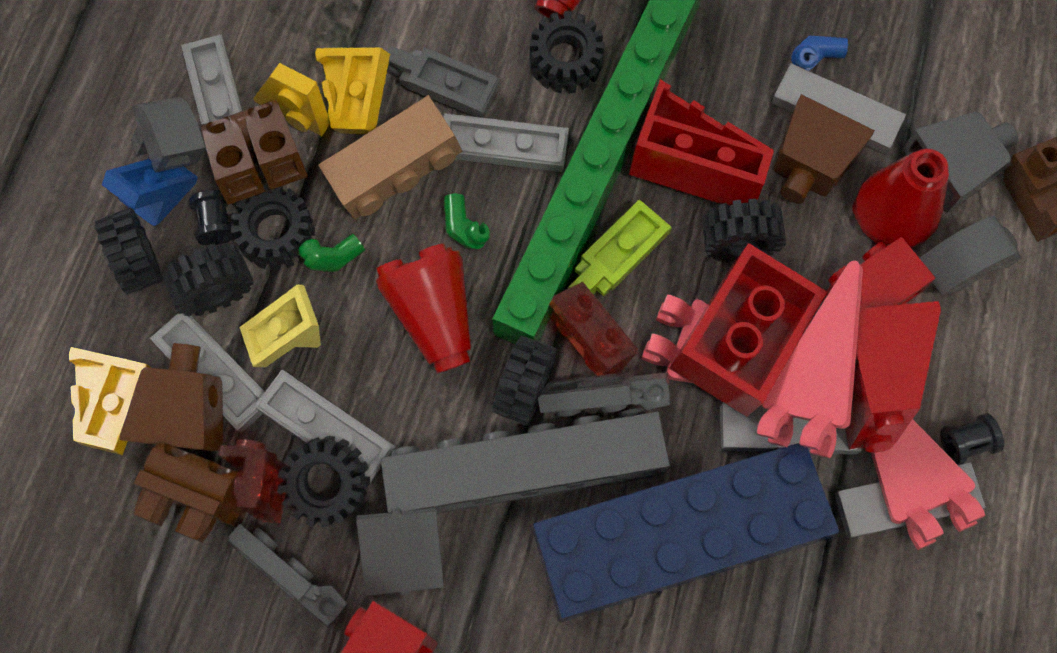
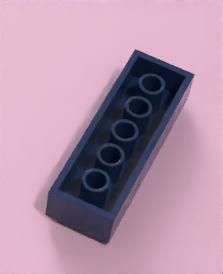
[533,443,839,623]

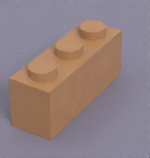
[318,95,463,219]

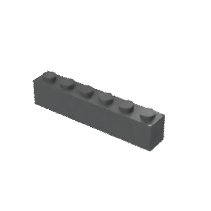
[381,408,670,514]

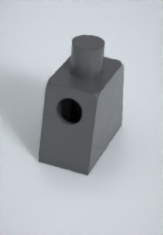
[903,112,1018,214]

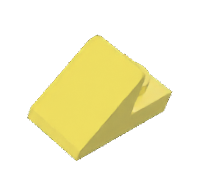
[239,284,321,367]

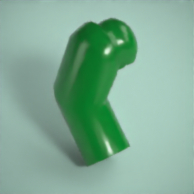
[444,193,490,249]
[298,233,366,272]

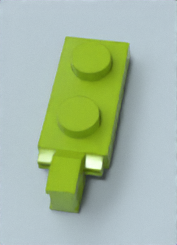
[567,200,672,307]

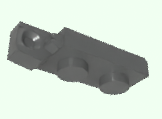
[387,46,500,118]
[538,372,671,416]
[228,524,348,629]

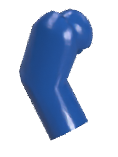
[791,36,848,71]

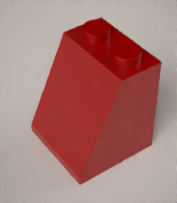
[845,301,941,453]

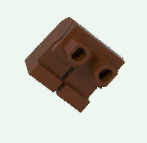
[201,99,308,205]
[1004,136,1057,242]
[133,442,259,543]

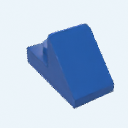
[102,159,198,226]

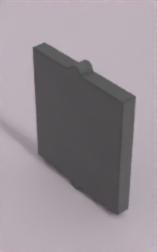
[356,507,444,596]

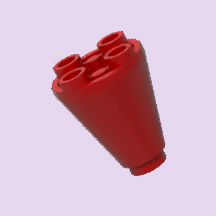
[852,149,949,248]
[376,243,471,374]

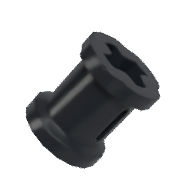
[189,190,234,246]
[940,413,1004,465]

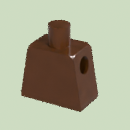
[773,94,875,204]
[120,343,223,452]

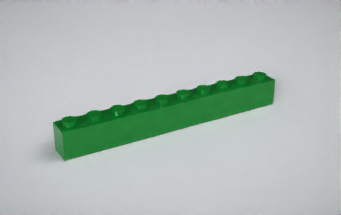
[492,0,701,345]

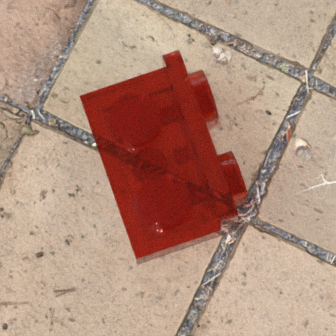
[549,282,639,376]
[218,439,286,524]

